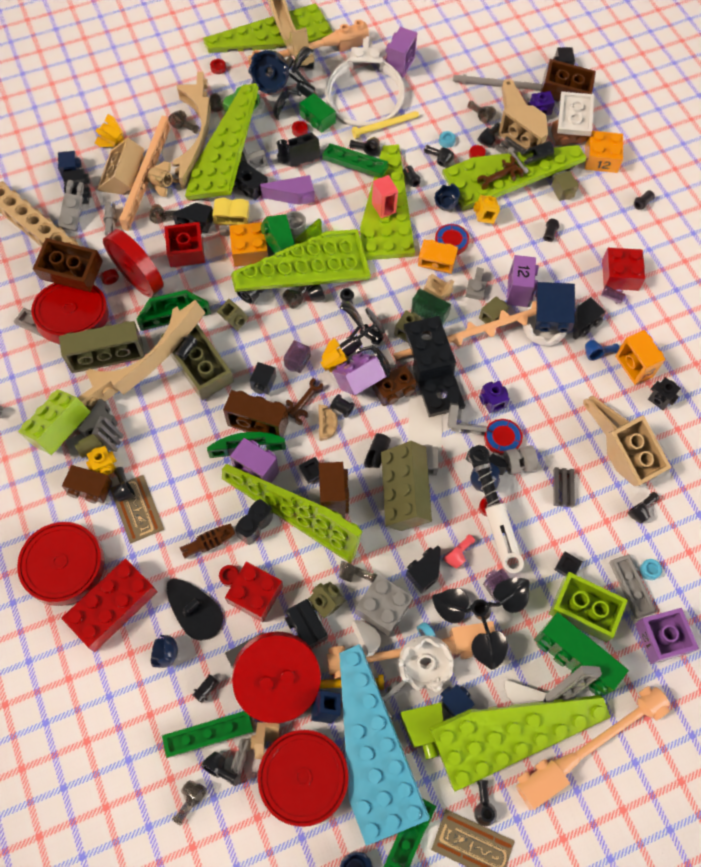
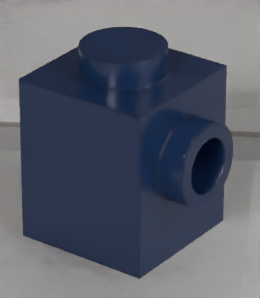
[58,151,82,179]
[439,684,475,717]
[311,690,341,724]

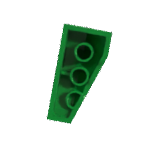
[261,214,300,288]

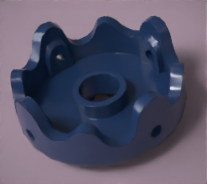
[248,50,289,93]

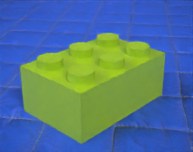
[18,389,91,455]
[548,572,628,643]

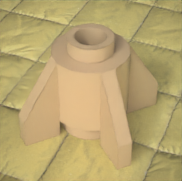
[147,161,180,197]

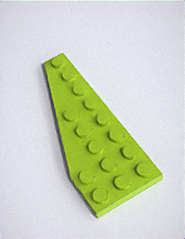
[203,3,333,53]
[185,83,259,200]
[360,144,415,260]
[442,145,587,211]
[231,229,371,292]
[222,464,362,564]
[429,695,610,792]

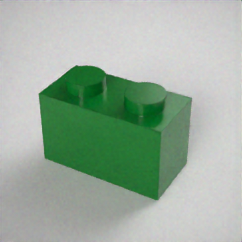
[299,93,336,133]

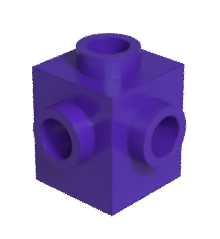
[528,91,555,116]
[479,381,509,414]

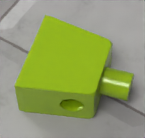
[399,702,443,760]

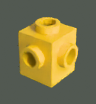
[474,195,500,224]
[86,446,117,475]

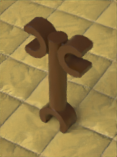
[477,156,524,190]
[286,378,323,425]

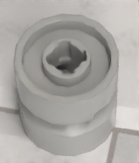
[286,211,306,244]
[503,445,538,475]

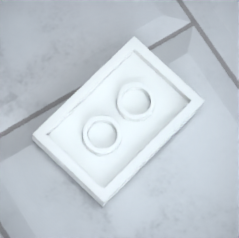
[557,92,594,136]

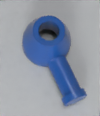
[585,340,620,361]

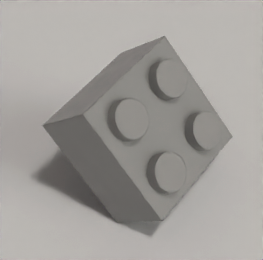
[355,574,413,637]

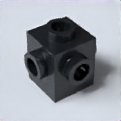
[648,377,681,410]

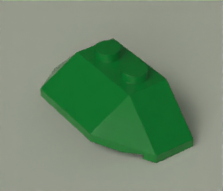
[137,290,211,331]

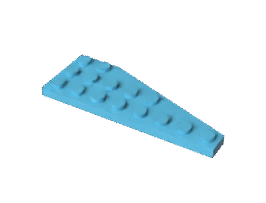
[339,644,430,846]

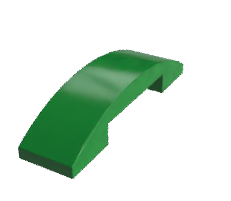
[207,432,286,458]
[383,798,437,867]

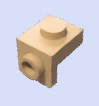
[423,274,455,301]
[251,722,280,759]

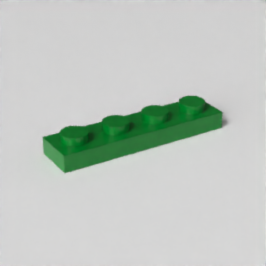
[322,143,389,178]
[162,711,254,759]

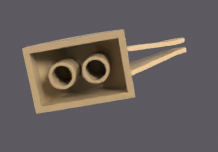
[498,79,548,149]
[583,396,672,486]

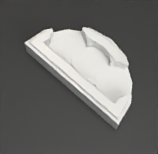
[352,620,381,657]
[504,680,547,704]

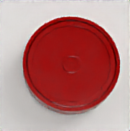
[103,229,164,297]
[31,283,109,344]
[17,522,105,606]
[232,631,321,723]
[258,730,348,827]

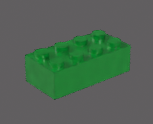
[534,612,629,697]

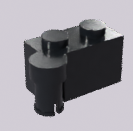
[276,132,321,167]

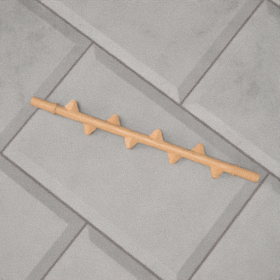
[393,301,536,361]

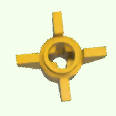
[94,114,124,147]
[320,338,350,373]

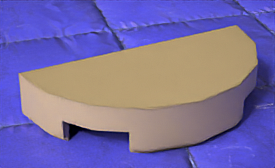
[318,404,338,441]

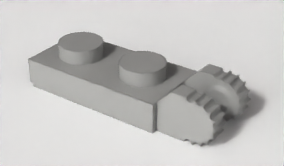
[58,180,84,231]

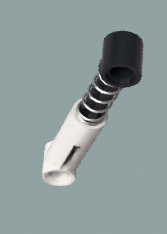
[468,445,524,573]

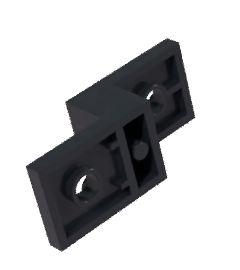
[403,316,466,417]

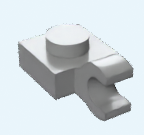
[465,267,487,301]

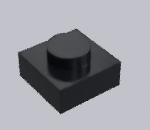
[299,457,319,484]
[554,551,583,576]

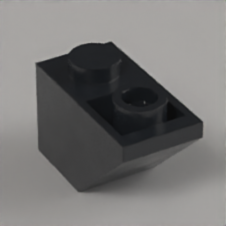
[173,203,213,233]
[573,297,606,340]
[406,546,441,594]

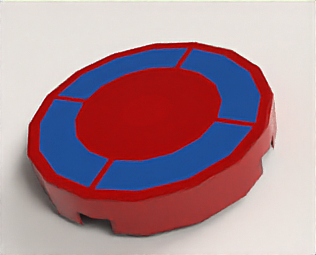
[435,224,469,255]
[484,419,523,456]

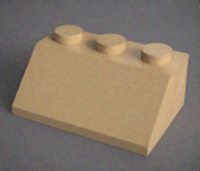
[97,138,145,195]

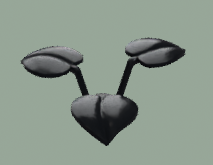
[273,46,315,120]
[339,301,391,379]
[432,578,530,670]

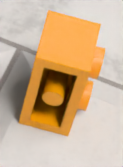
[418,239,458,274]

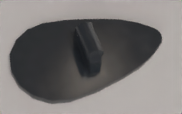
[167,578,223,641]

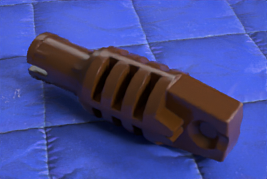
[180,523,236,559]

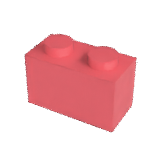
[372,175,398,218]

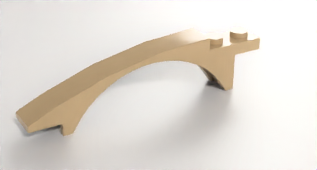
[267,0,314,66]
[173,72,211,189]
[78,300,206,411]

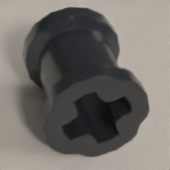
[330,394,355,418]

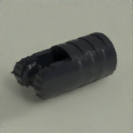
[520,141,554,165]
[364,433,391,468]

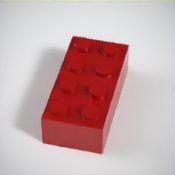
[61,558,158,652]

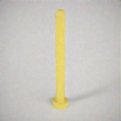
[352,111,419,139]

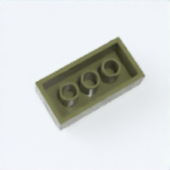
[59,321,145,373]
[160,324,234,400]
[381,441,432,531]

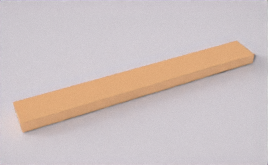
[119,115,171,231]

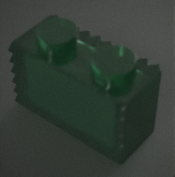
[411,288,451,325]

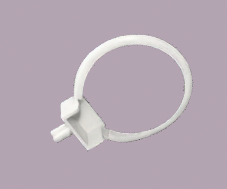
[325,36,405,127]

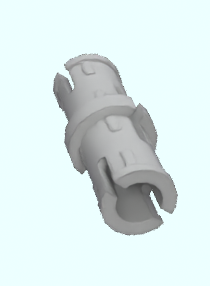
[103,202,117,236]

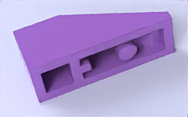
[260,175,315,205]

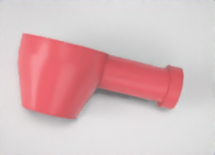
[443,535,475,569]

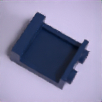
[535,282,575,333]

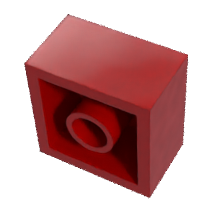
[164,222,205,267]
[602,247,645,291]
[225,561,284,623]

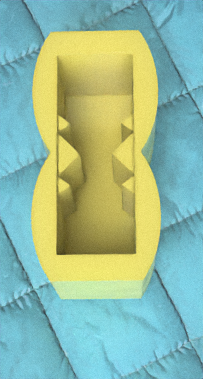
[213,198,250,225]

